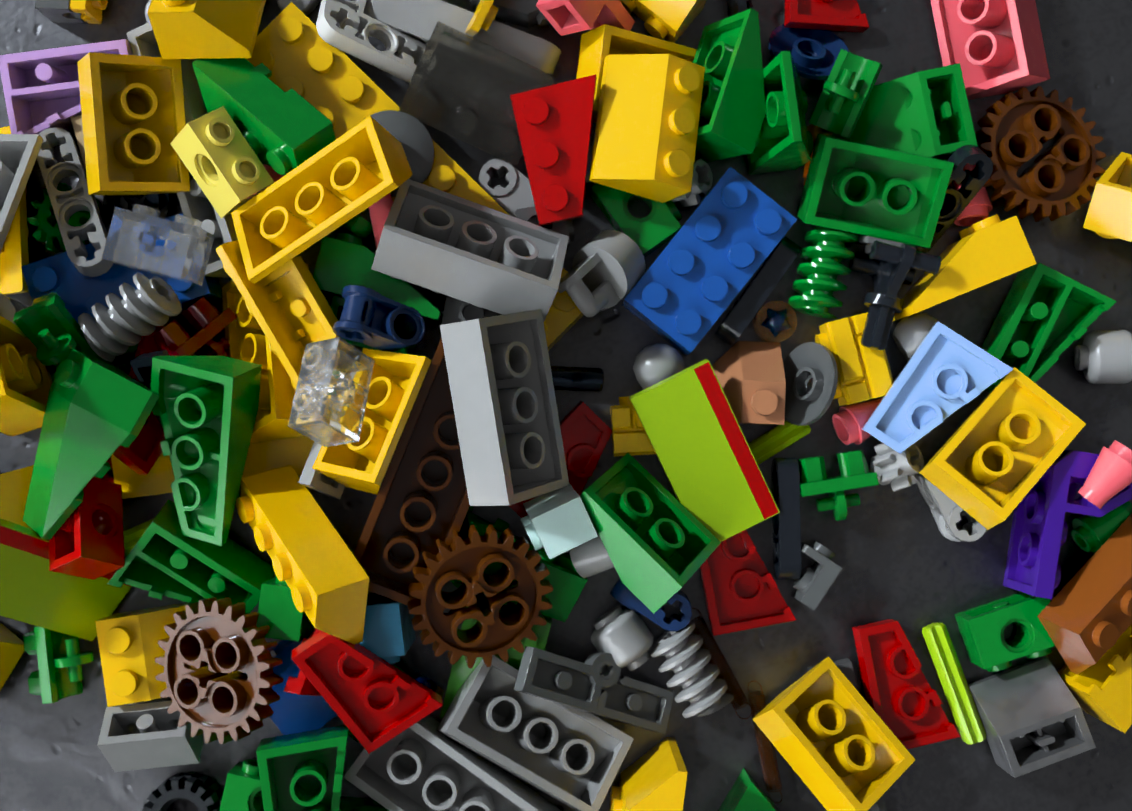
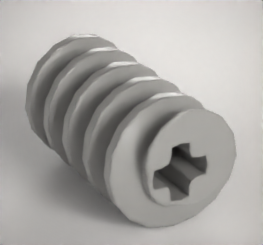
[78,272,182,363]
[650,621,734,718]

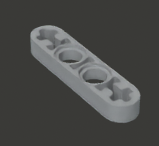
[37,127,114,277]

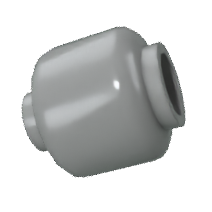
[1074,330,1132,384]
[591,605,654,671]

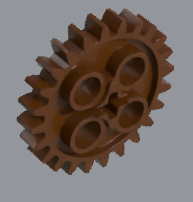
[974,86,1106,222]
[407,524,553,668]
[155,597,283,744]

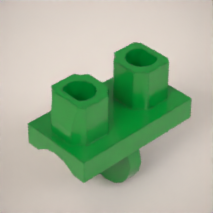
[809,49,883,139]
[13,292,101,369]
[798,450,879,521]
[23,626,94,704]

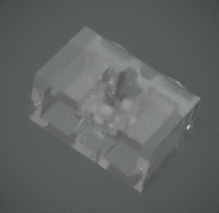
[101,204,215,286]
[288,337,375,447]

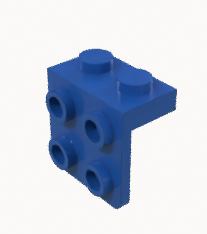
[243,631,337,735]

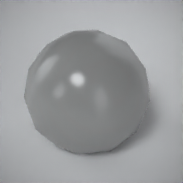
[893,313,938,361]
[633,343,685,389]

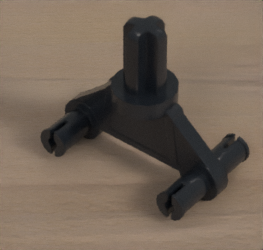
[849,240,942,350]

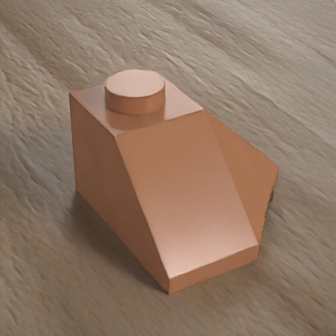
[712,341,786,425]

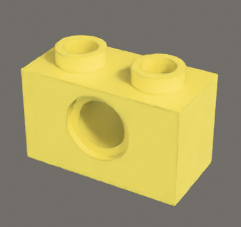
[170,106,274,219]

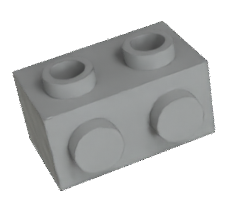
[97,700,204,772]

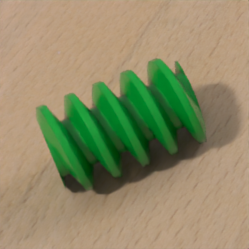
[788,227,860,319]

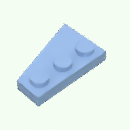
[862,321,1013,454]

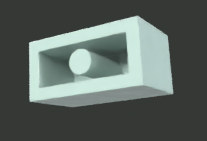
[521,484,598,559]

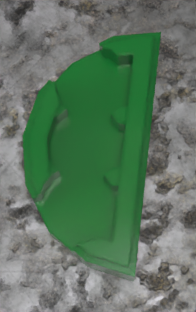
[341,215,375,246]

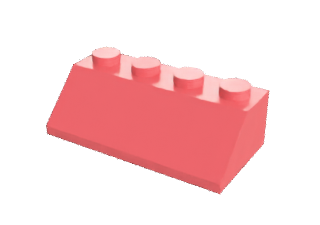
[930,0,1050,100]

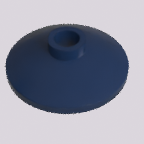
[768,24,849,80]

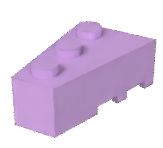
[0,39,133,134]

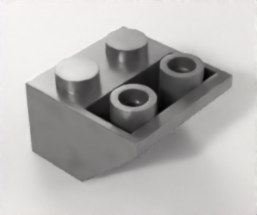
[968,656,1096,778]

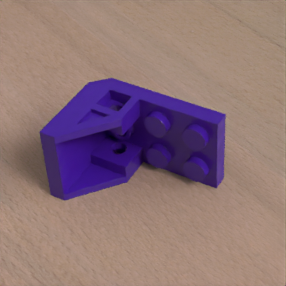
[1003,450,1132,599]

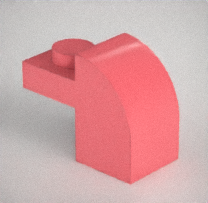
[535,0,635,36]

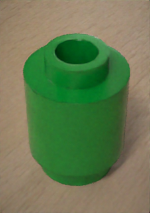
[1071,501,1132,553]

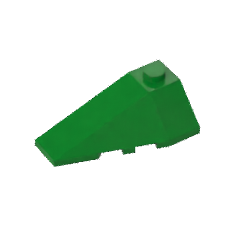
[23,348,160,540]
[151,356,262,546]

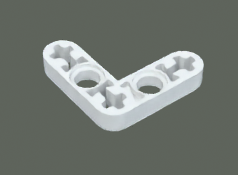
[316,0,436,84]

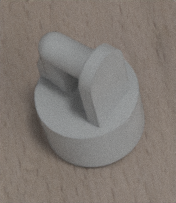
[558,230,646,317]

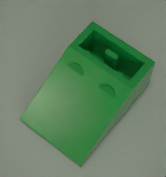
[833,63,978,161]

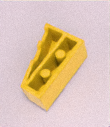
[1058,624,1132,733]

